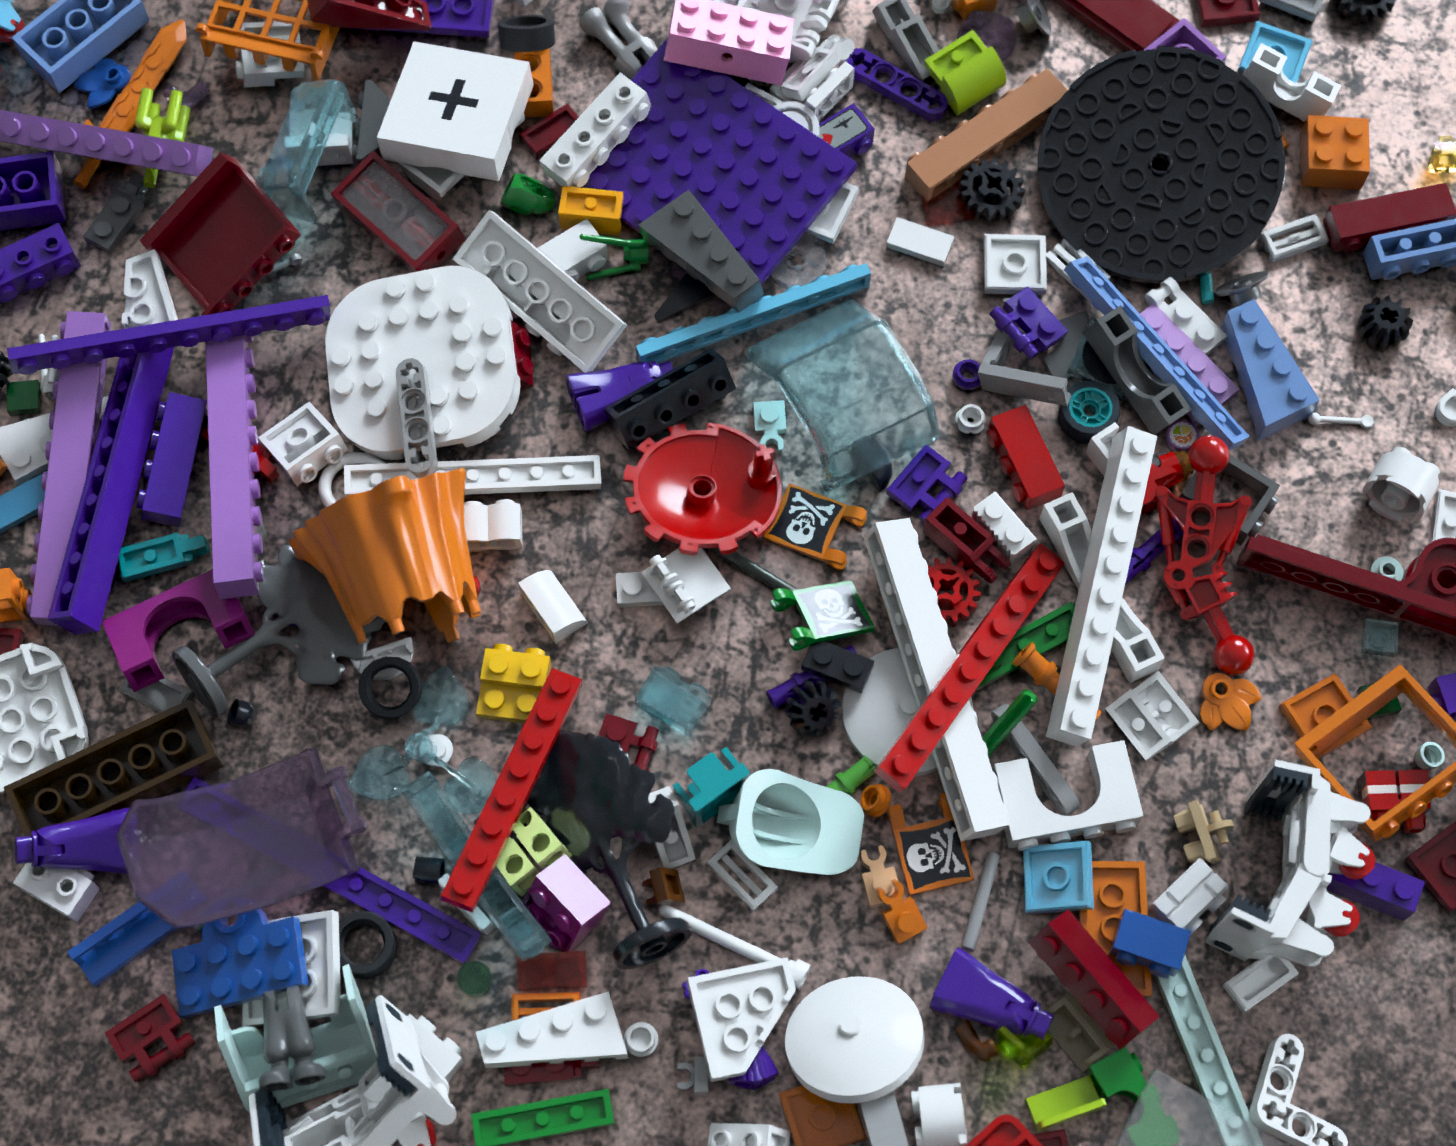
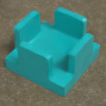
[672,747,750,829]

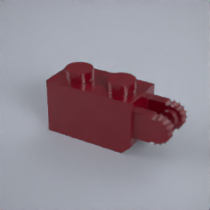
[923,497,1011,584]

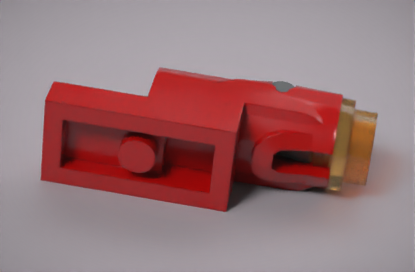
[1140,450,1194,516]

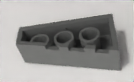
[638,189,764,312]

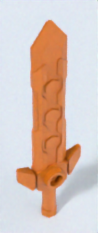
[73,19,187,189]

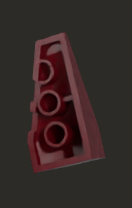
[307,0,432,30]

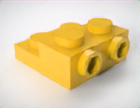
[476,644,552,724]

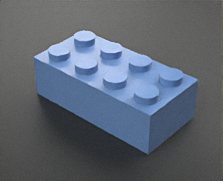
[12,0,150,93]

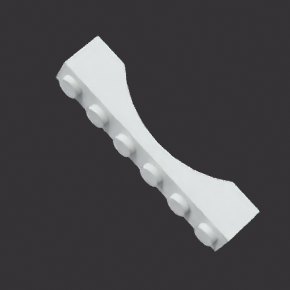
[1039,492,1165,684]

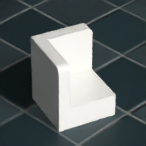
[1086,422,1119,476]

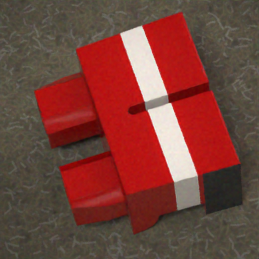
[1357,769,1431,833]

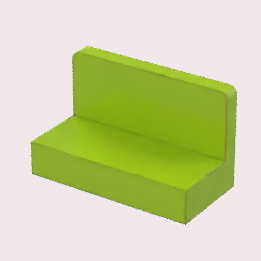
[1024,1075,1107,1133]

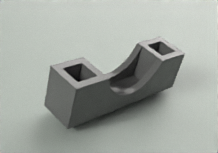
[1082,305,1192,435]

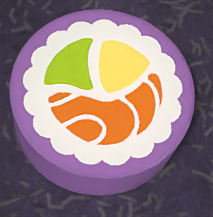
[1165,420,1199,453]

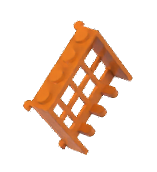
[195,0,340,82]

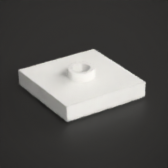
[983,234,1047,295]

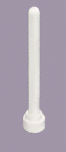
[658,905,811,990]

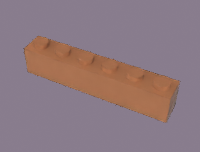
[905,68,1068,203]

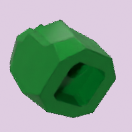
[500,173,555,215]

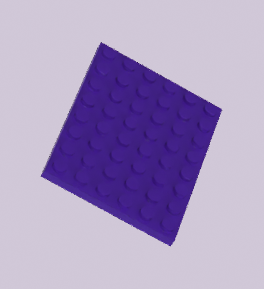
[581,38,858,286]

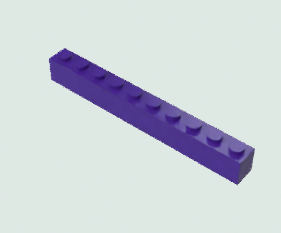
[47,347,174,635]

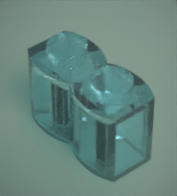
[635,666,711,737]

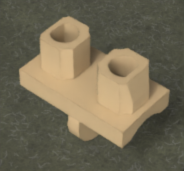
[1174,800,1234,864]

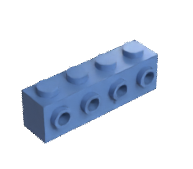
[1362,219,1456,280]

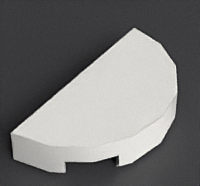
[350,637,414,681]

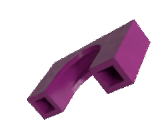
[102,569,255,692]

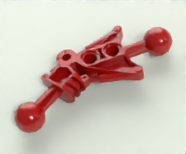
[1155,435,1255,676]

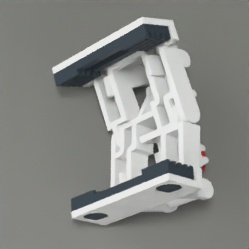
[1205,760,1376,968]
[248,995,457,1146]

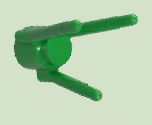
[579,234,649,281]

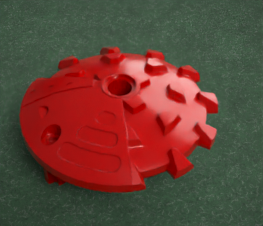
[623,422,782,556]

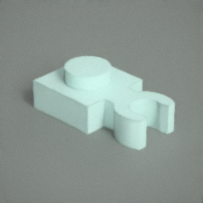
[753,400,786,455]

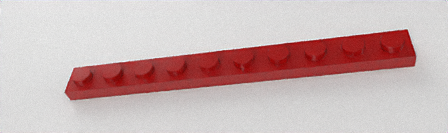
[874,543,1065,793]

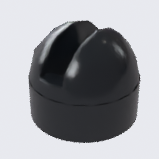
[227,699,256,727]

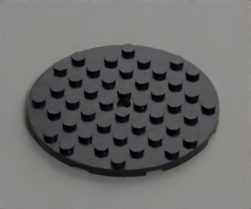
[1037,46,1285,284]

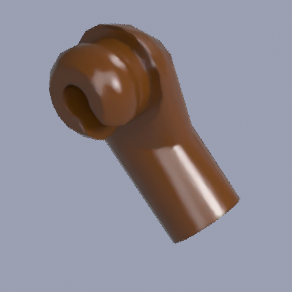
[954,1020,1000,1062]

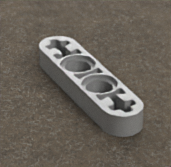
[396,358,438,478]
[991,703,1080,816]

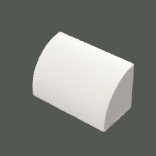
[518,570,588,644]

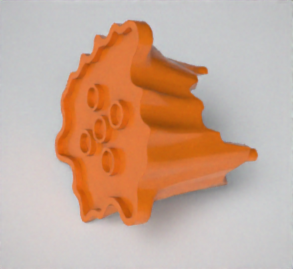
[289,468,481,644]

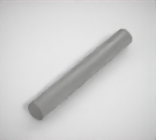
[961,852,1000,951]

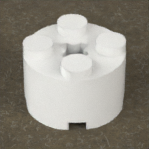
[1363,447,1440,522]
[912,1083,967,1146]

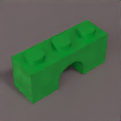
[1085,1047,1180,1146]

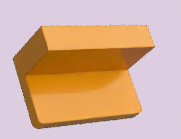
[558,186,624,236]

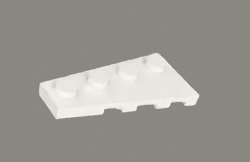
[0,396,109,485]
[476,991,628,1068]

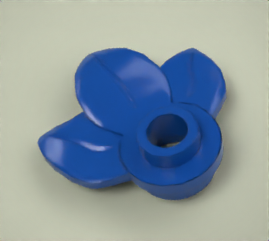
[74,58,131,109]

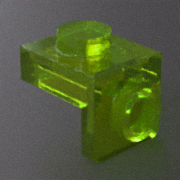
[997,1026,1053,1069]

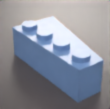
[1221,299,1320,441]

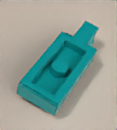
[118,532,210,582]

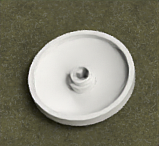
[842,648,973,776]
[785,977,924,1103]

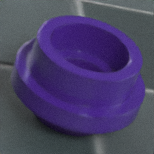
[952,359,981,390]

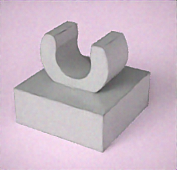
[677,1057,709,1097]

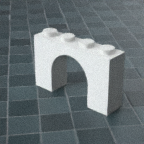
[992,740,1144,851]

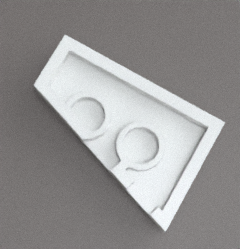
[121,249,178,329]

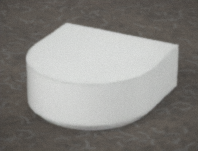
[1435,388,1456,427]

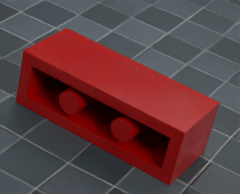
[986,404,1065,510]

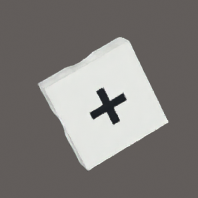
[377,42,533,181]

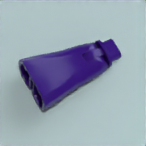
[565,361,673,432]
[15,807,135,874]
[929,947,1054,1040]

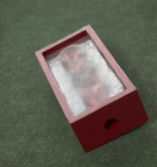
[330,151,466,272]

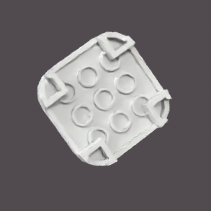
[0,643,89,794]

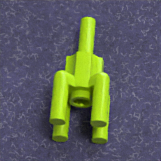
[135,88,190,188]

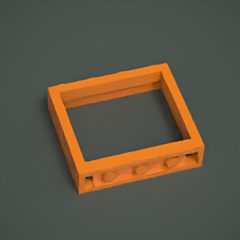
[1294,664,1456,842]

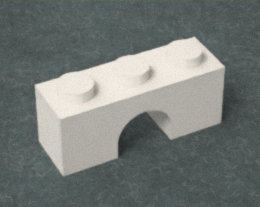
[1243,43,1341,122]

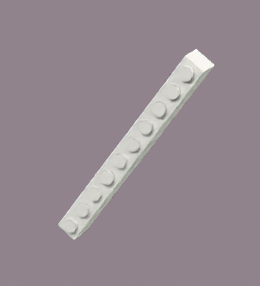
[1046,426,1157,747]
[863,518,1010,842]

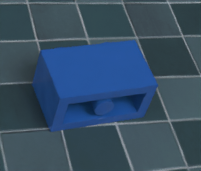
[1108,909,1191,978]

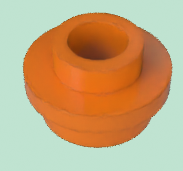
[860,784,891,817]

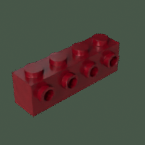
[1322,183,1456,253]
[1028,909,1160,1050]

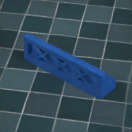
[67,871,209,987]

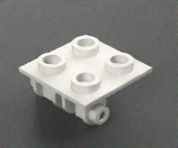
[641,548,731,623]

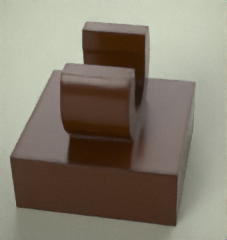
[642,867,685,906]

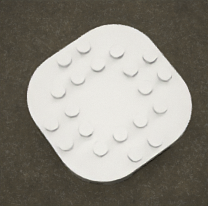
[325,266,520,460]

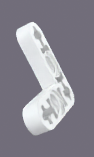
[1250,1034,1348,1146]

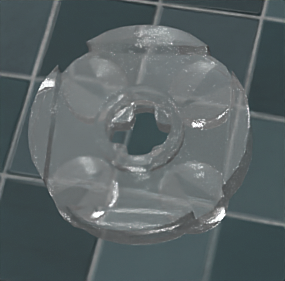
[769,232,827,289]

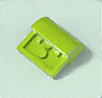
[924,30,1006,116]

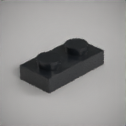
[801,641,874,694]

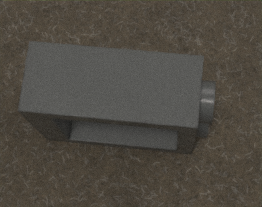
[1180,455,1280,545]

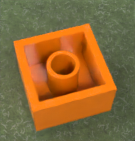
[1300,115,1370,190]

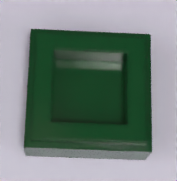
[6,380,41,416]

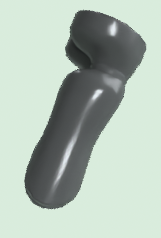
[258,986,326,1091]

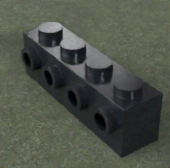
[604,348,736,449]

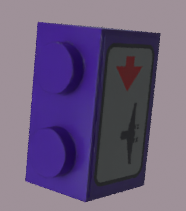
[810,103,875,158]

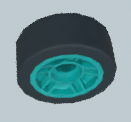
[1058,381,1120,444]

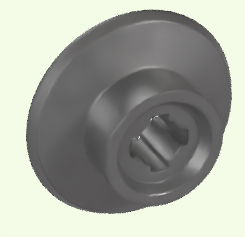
[1016,0,1052,35]
[1215,271,1268,306]

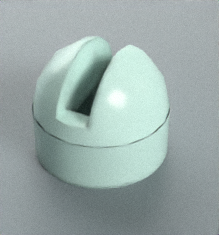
[1414,742,1445,770]

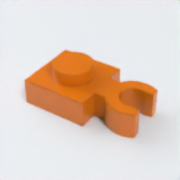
[876,879,928,944]

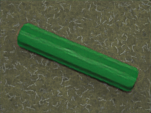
[982,689,1038,758]

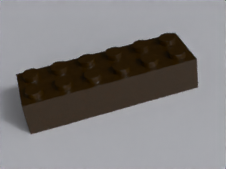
[4,699,224,836]

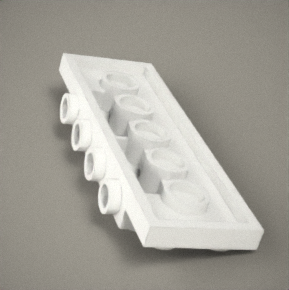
[453,210,627,373]

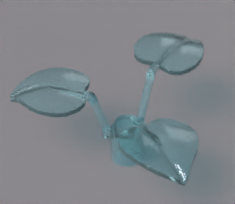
[347,666,497,814]

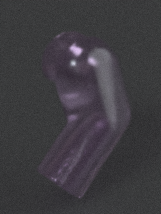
[164,80,211,108]

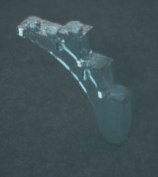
[401,771,552,961]

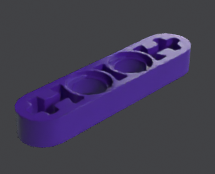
[845,48,948,122]

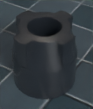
[413,856,445,885]

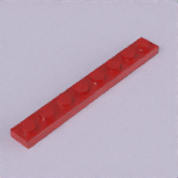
[441,668,582,913]

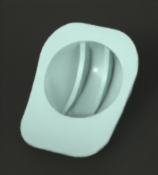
[717,769,864,875]

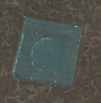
[1361,618,1399,657]

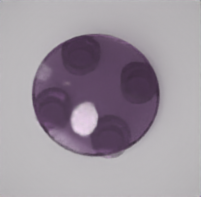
[957,10,1016,62]

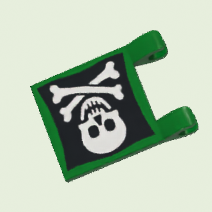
[770,580,875,651]

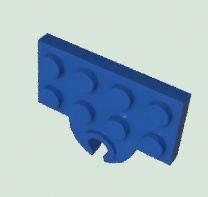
[171,900,309,1019]

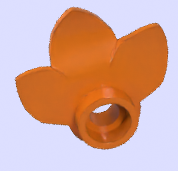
[1200,673,1262,731]

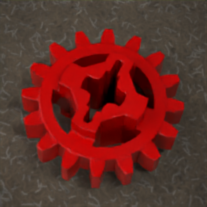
[927,557,981,627]

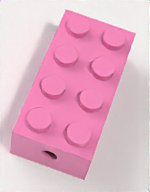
[664,0,794,86]

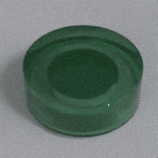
[457,961,492,997]

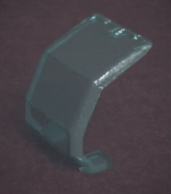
[747,299,941,492]

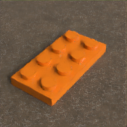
[1078,861,1152,998]

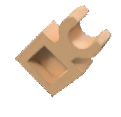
[860,845,898,909]

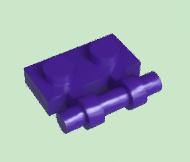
[989,286,1068,360]
[886,444,967,524]

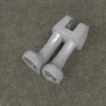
[579,0,657,80]

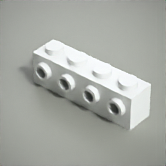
[539,73,652,188]

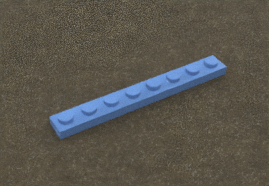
[1064,256,1250,450]

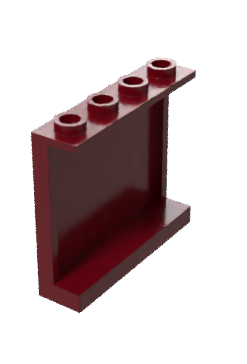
[139,152,301,316]

